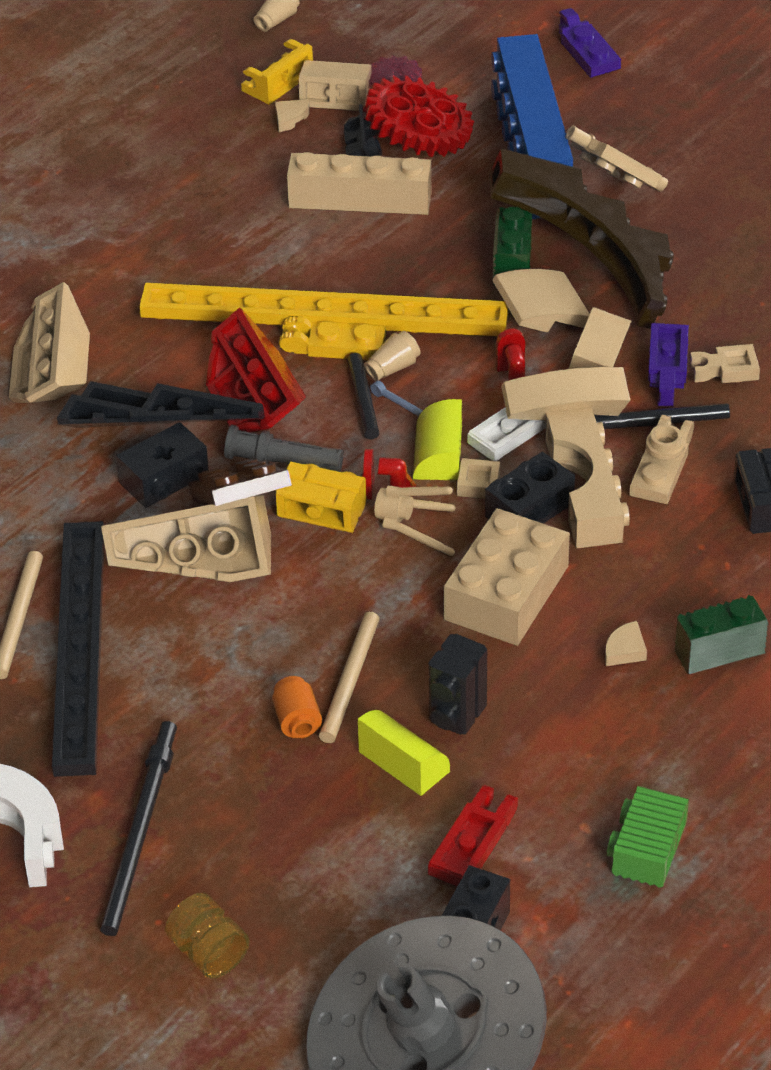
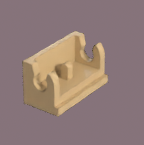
[299,60,371,111]
[569,307,631,369]

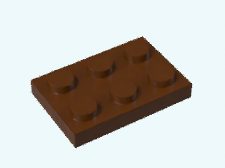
[188,458,292,506]

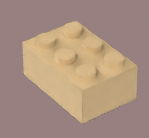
[444,508,570,646]

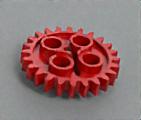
[363,75,474,157]

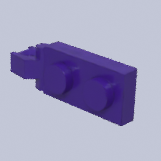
[559,8,621,78]
[648,323,689,407]

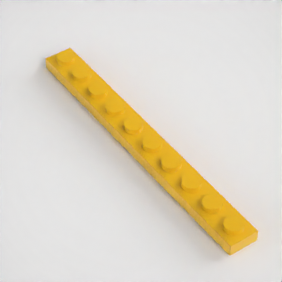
[140,283,508,336]

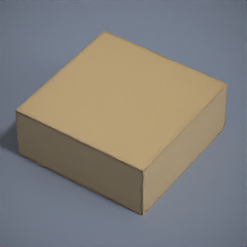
[457,458,500,499]

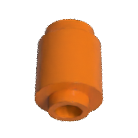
[272,676,322,738]

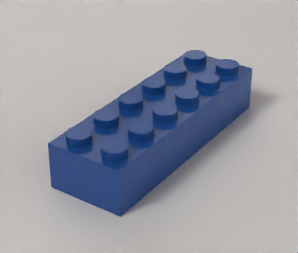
[491,34,573,219]

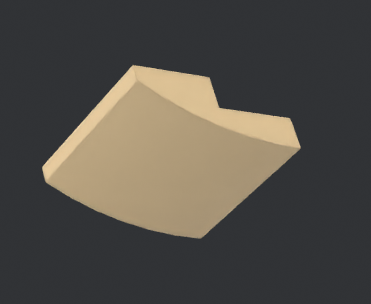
[492,269,590,332]

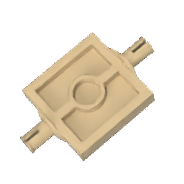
[566,125,668,192]

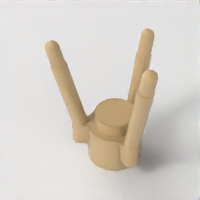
[374,485,456,556]

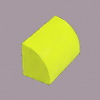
[413,399,462,480]
[358,710,450,796]

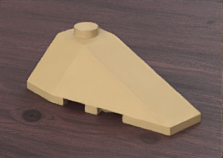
[101,495,271,582]

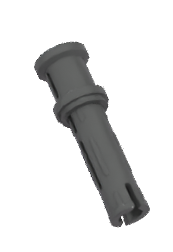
[224,425,344,472]

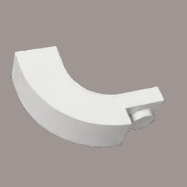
[0,764,64,887]

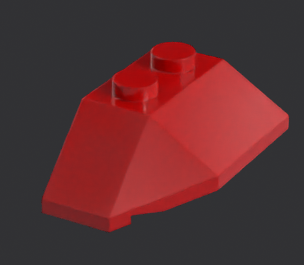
[206,307,306,432]

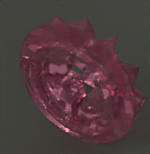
[369,55,422,86]

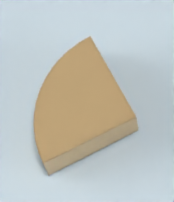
[275,99,309,132]
[605,621,647,666]

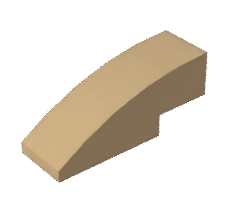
[501,367,630,421]

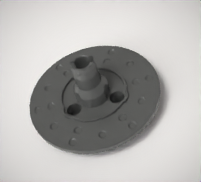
[306,916,547,1070]

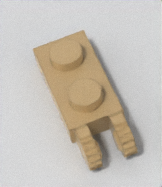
[629,415,694,504]

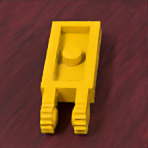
[279,316,386,360]

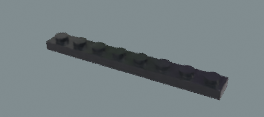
[52,521,104,777]

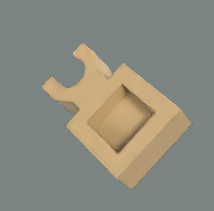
[690,344,760,383]

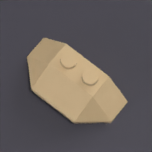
[9,282,90,403]

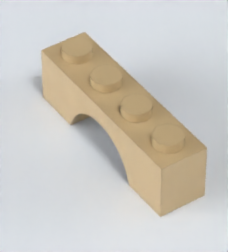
[546,407,630,548]

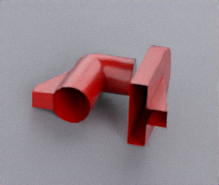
[496,329,525,381]
[361,449,416,500]

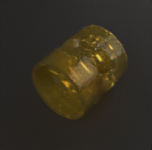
[165,893,250,979]

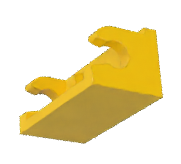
[241,39,313,105]

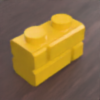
[276,461,366,533]

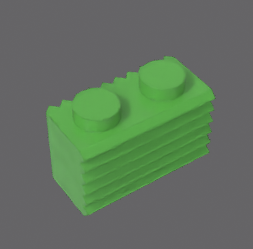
[607,786,689,888]

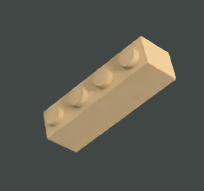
[287,152,432,215]

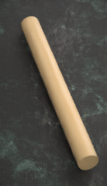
[0,551,43,679]
[319,612,380,743]

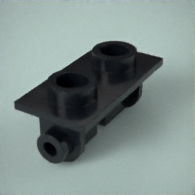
[344,104,382,157]

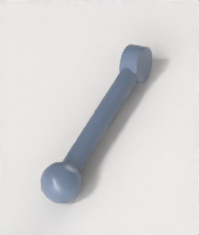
[370,380,423,416]

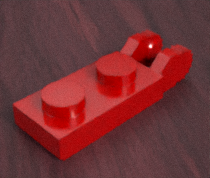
[428,785,519,886]

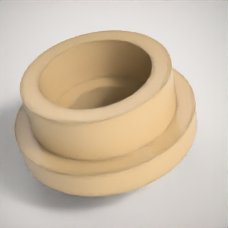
[646,424,685,460]

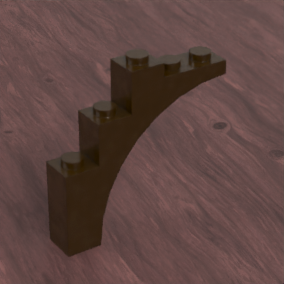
[489,149,674,329]

